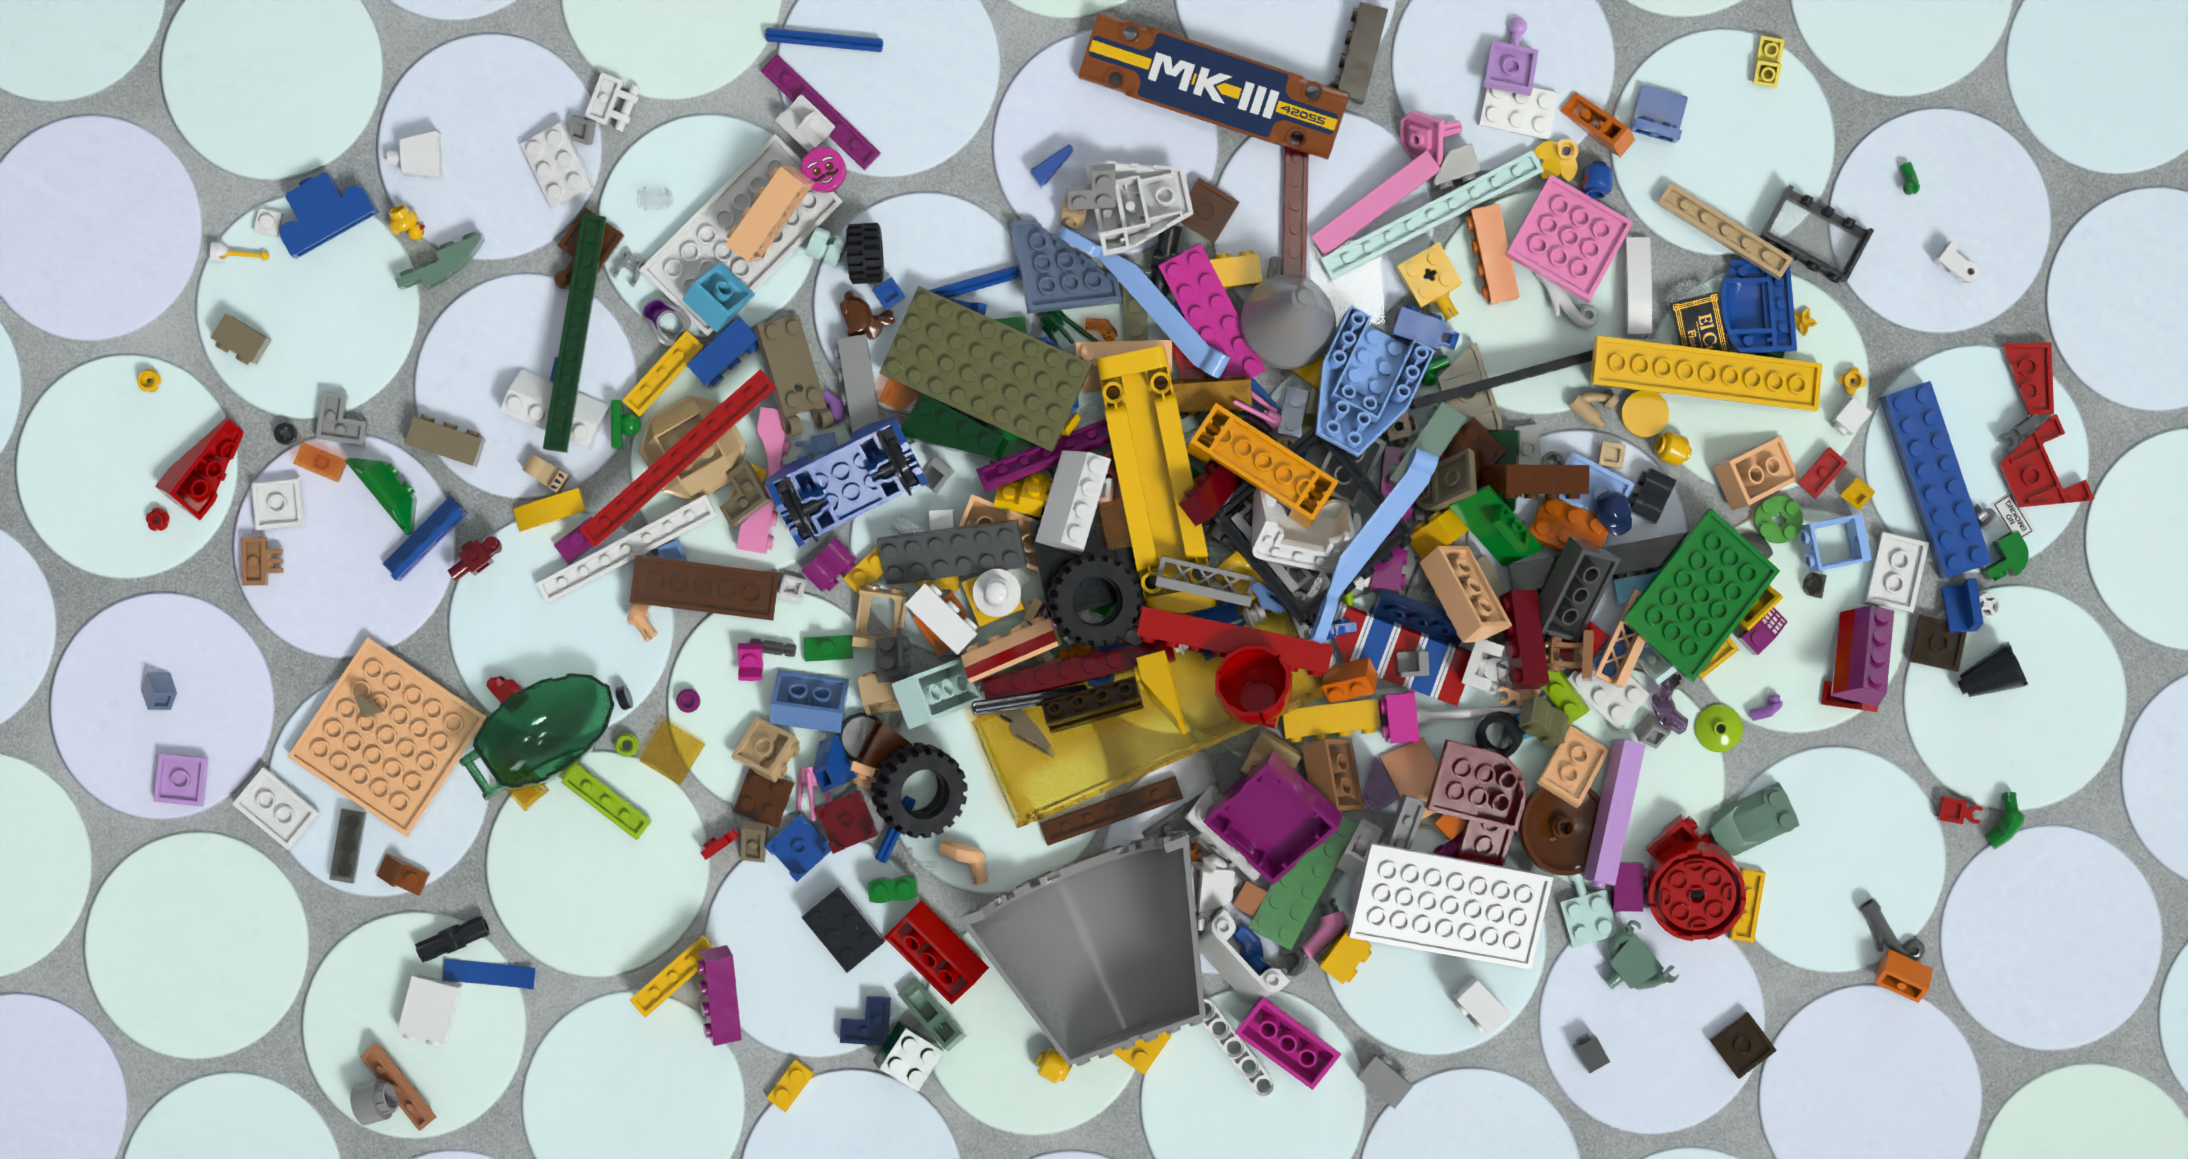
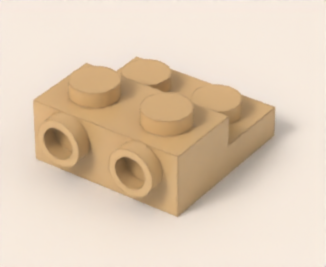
[731,717,800,783]

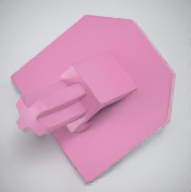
[1400,110,1462,166]

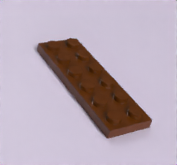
[629,555,779,621]

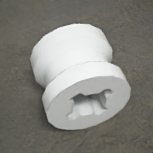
[1979,593,2000,617]

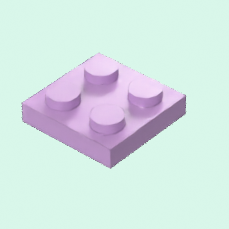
[153,753,209,806]

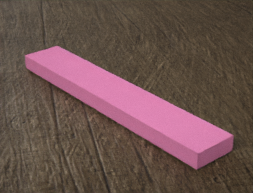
[1311,151,1441,256]

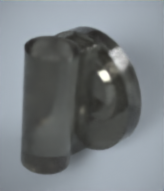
[1803,572,1827,599]

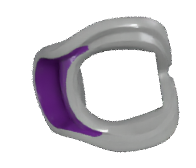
[642,299,691,346]

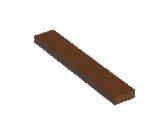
[1040,776,1183,846]

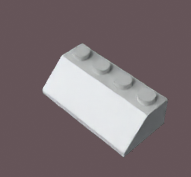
[500,369,610,450]
[1035,450,1111,556]

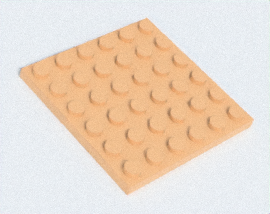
[287,637,488,837]

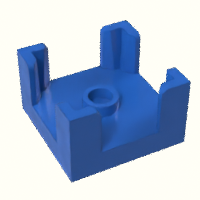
[764,813,831,882]

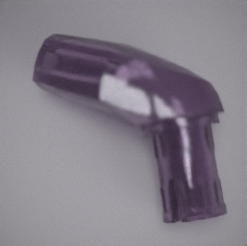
[1651,679,1688,735]

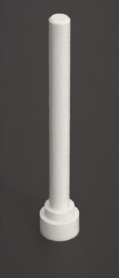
[1416,706,1522,726]

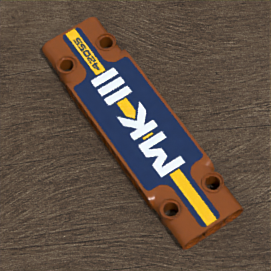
[1078,12,1350,160]

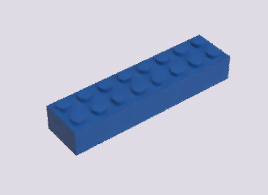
[1879,381,1992,579]

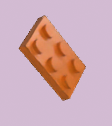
[1529,497,1609,552]

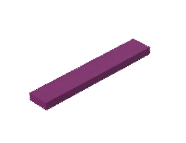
[761,54,881,171]
[976,418,1111,492]

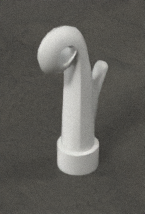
[1535,273,1598,327]

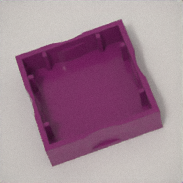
[1203,750,1343,885]

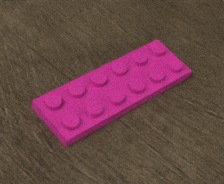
[1158,243,1266,378]

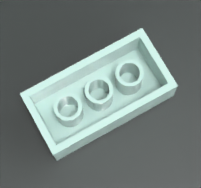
[891,658,983,729]

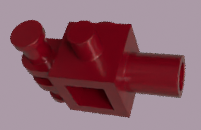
[447,536,502,581]

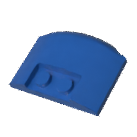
[1720,260,1797,353]

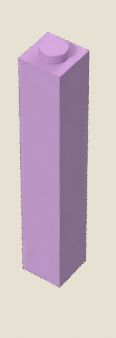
[1583,739,1646,889]

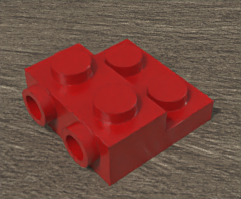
[1646,814,1714,860]

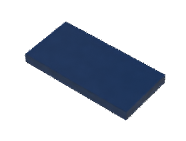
[1369,588,1462,646]

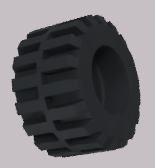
[846,222,884,284]

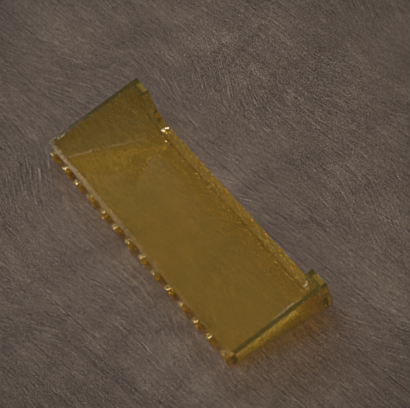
[971,599,1326,828]

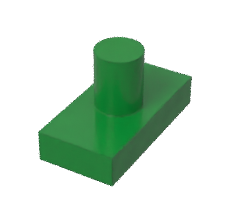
[804,635,853,662]

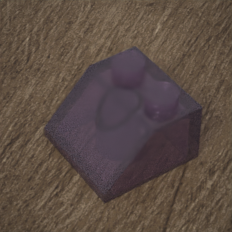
[1361,755,1401,813]

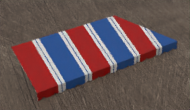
[1332,601,1472,706]

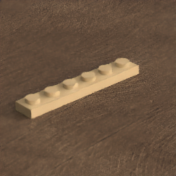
[1657,183,1794,280]

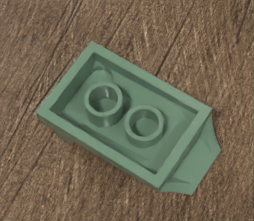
[1709,782,1800,856]

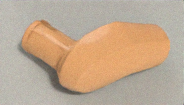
[627,603,658,642]
[939,839,988,885]

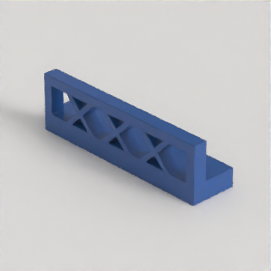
[383,496,468,581]

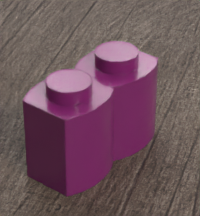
[802,538,857,592]

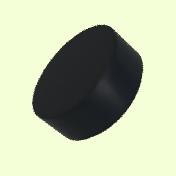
[615,685,633,710]

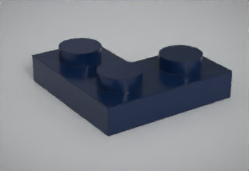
[840,995,891,1046]

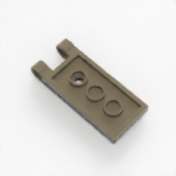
[753,315,834,437]

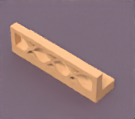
[1593,589,1646,688]

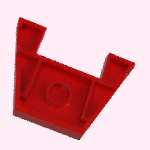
[1998,414,2094,508]

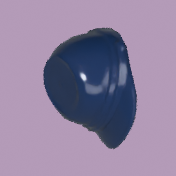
[1594,491,1632,536]

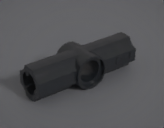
[1150,225,1182,298]
[415,915,490,963]

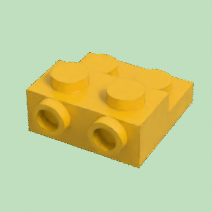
[993,472,1053,517]

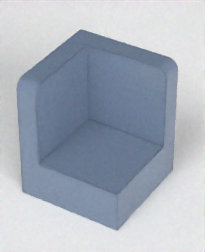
[141,672,177,710]

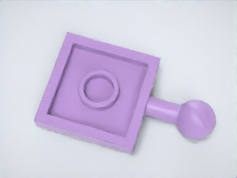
[1483,17,1539,96]

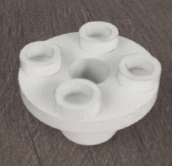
[973,569,1021,617]

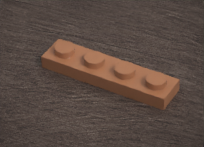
[359,1042,436,1131]

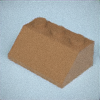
[1301,739,1364,813]

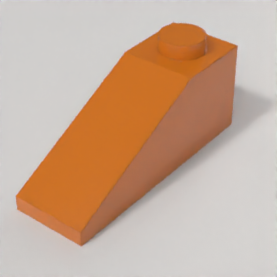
[1560,92,1635,158]

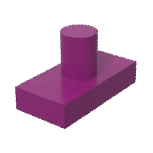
[554,516,593,564]

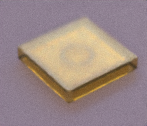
[639,720,705,785]

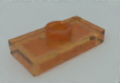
[293,442,347,483]
[1098,498,1132,551]

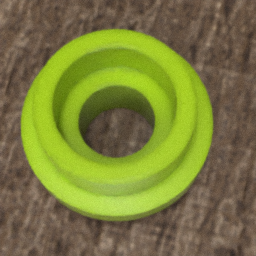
[615,733,639,757]

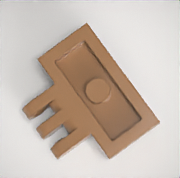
[241,537,284,586]

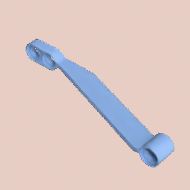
[1057,225,1231,379]
[1310,447,1439,644]

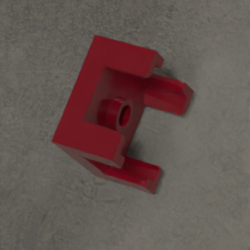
[814,790,879,854]

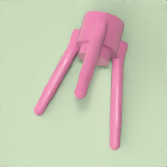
[1233,390,1282,433]
[796,767,833,821]

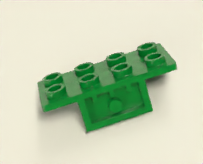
[1449,485,1542,567]

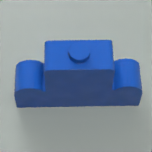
[280,173,379,259]

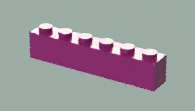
[1369,446,1413,594]

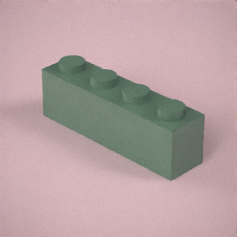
[1387,401,1467,488]

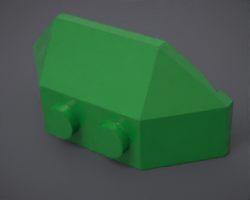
[345,458,417,535]

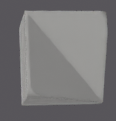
[1634,713,1671,749]

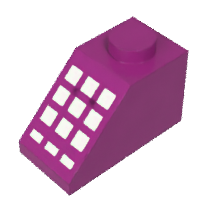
[1737,607,1788,655]

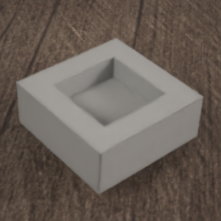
[568,115,597,145]

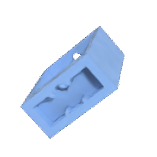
[1800,513,1872,572]

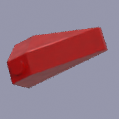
[155,417,244,521]

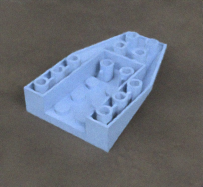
[1315,305,1435,457]

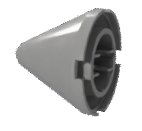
[1240,275,1336,370]

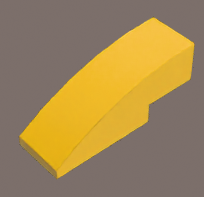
[513,488,588,532]

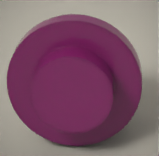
[676,689,700,713]

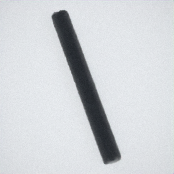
[971,685,1087,716]

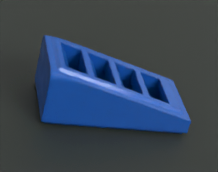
[1031,144,1073,188]

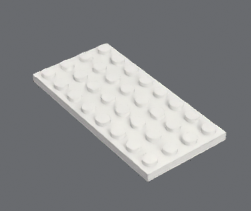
[640,134,843,337]
[1347,842,1554,969]

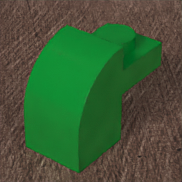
[1980,530,2029,581]

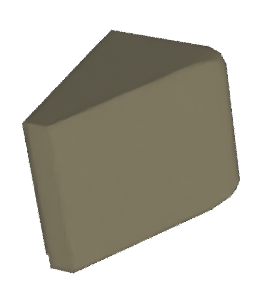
[355,694,385,718]

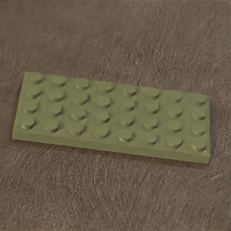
[879,286,1093,452]

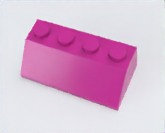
[1235,996,1341,1090]

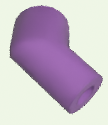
[823,389,845,425]
[1750,694,1783,721]

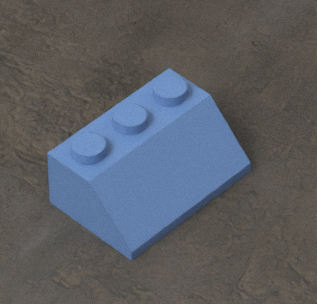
[770,669,849,733]

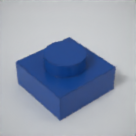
[872,277,905,310]

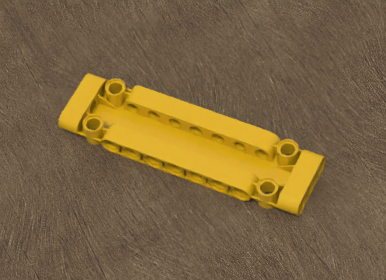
[1096,345,1217,614]

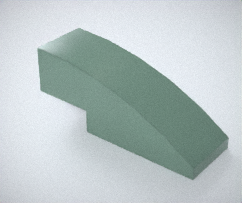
[898,978,967,1051]

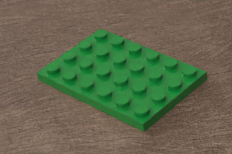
[1620,508,1780,682]

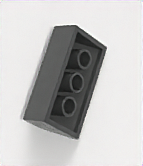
[1538,536,1621,642]

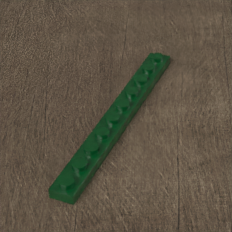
[543,213,607,453]

